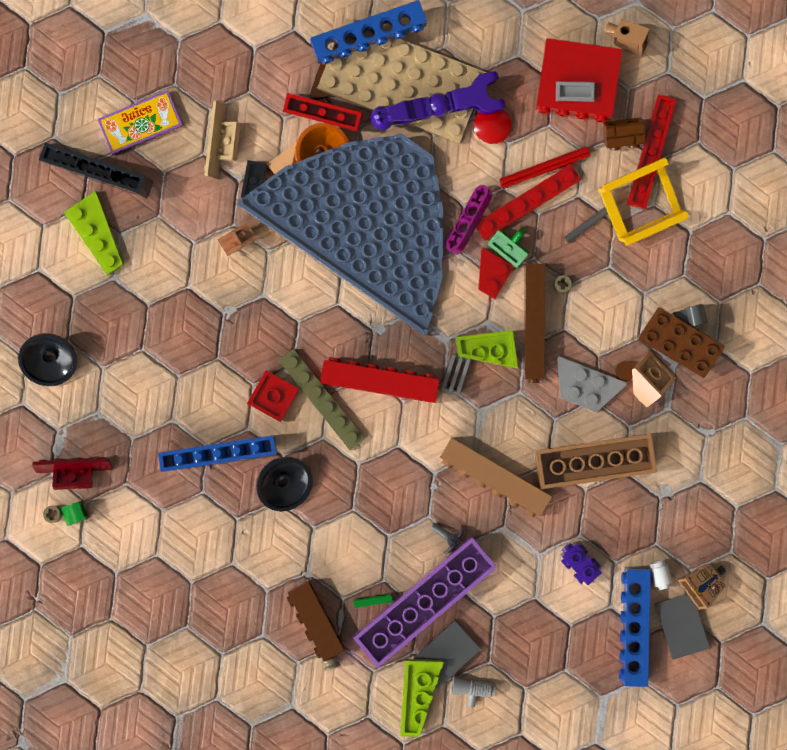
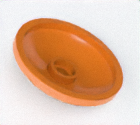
[295,123,349,162]

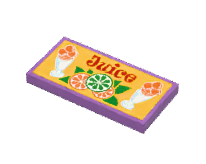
[98,90,183,155]

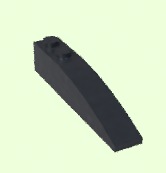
[39,142,154,199]

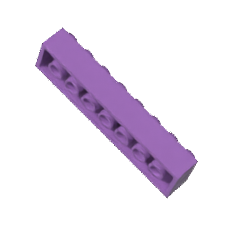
[353,536,497,668]

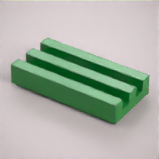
[353,593,393,608]

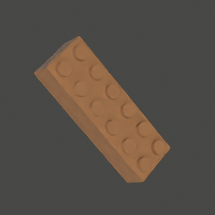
[534,434,657,489]

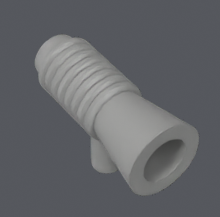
[451,676,496,707]

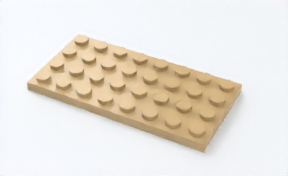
[317,18,487,144]

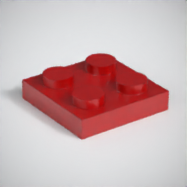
[247,370,299,422]

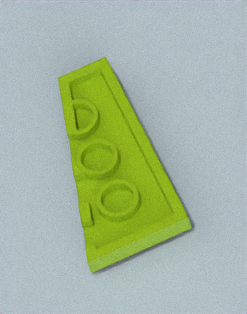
[400,659,444,737]

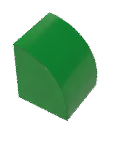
[61,501,89,526]

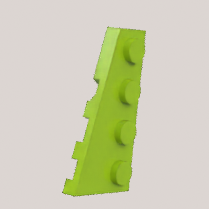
[64,191,124,276]

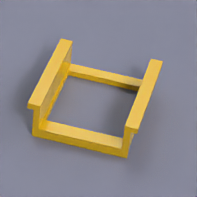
[598,157,689,246]

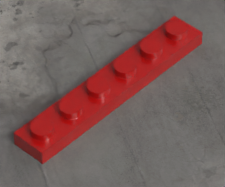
[626,94,677,210]
[476,164,581,241]

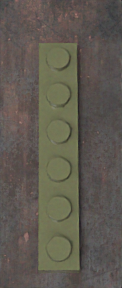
[279,349,365,450]

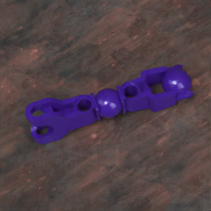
[371,71,506,130]

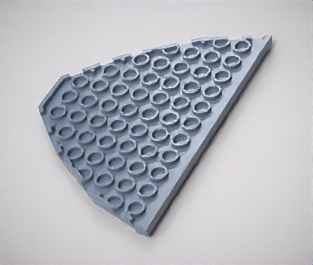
[236,134,443,336]

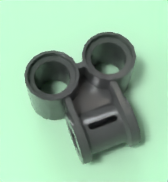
[671,304,708,326]

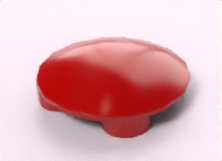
[474,110,512,144]

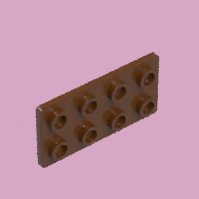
[638,307,725,378]

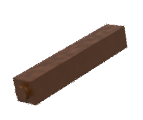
[523,263,545,383]

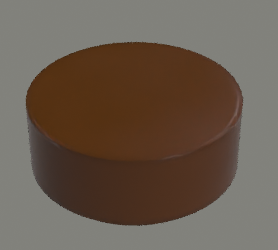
[615,361,634,381]

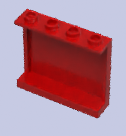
[535,38,622,123]

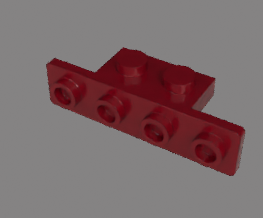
[32,457,112,490]

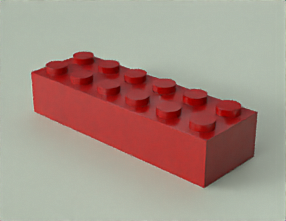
[320,357,439,403]

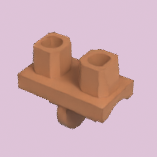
[217,222,257,256]

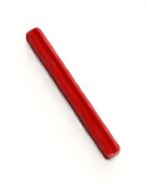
[499,147,590,189]

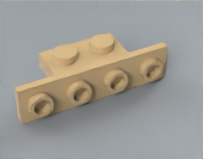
[204,100,241,180]

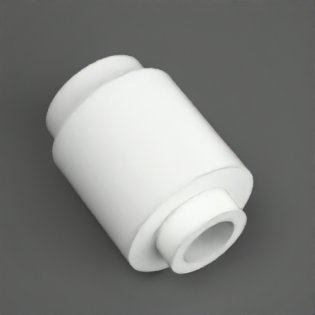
[649,560,673,590]

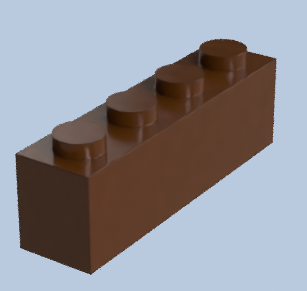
[287,580,345,661]

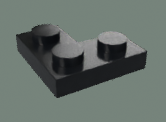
[241,160,267,198]

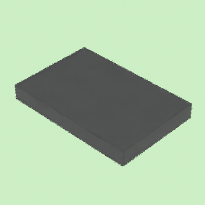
[655,593,710,660]
[413,620,481,689]

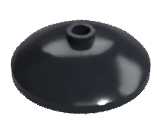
[18,333,77,386]
[256,457,313,512]

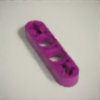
[446,185,493,255]

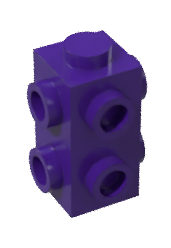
[560,542,602,585]

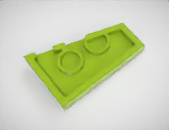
[455,330,518,369]

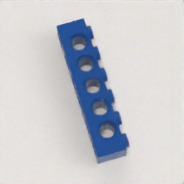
[310,0,427,65]
[158,435,278,472]
[619,567,651,687]

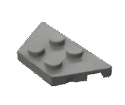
[557,356,627,412]

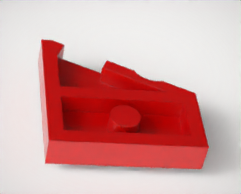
[478,248,514,300]

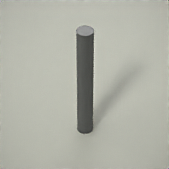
[564,207,608,243]

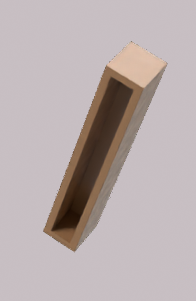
[440,438,552,517]

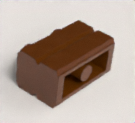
[603,117,645,151]

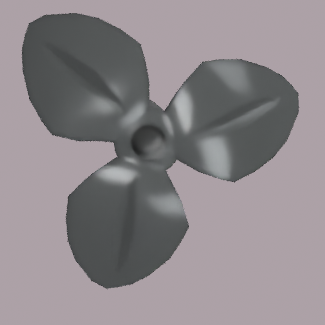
[431,523,463,554]

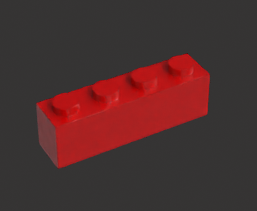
[283,93,363,131]

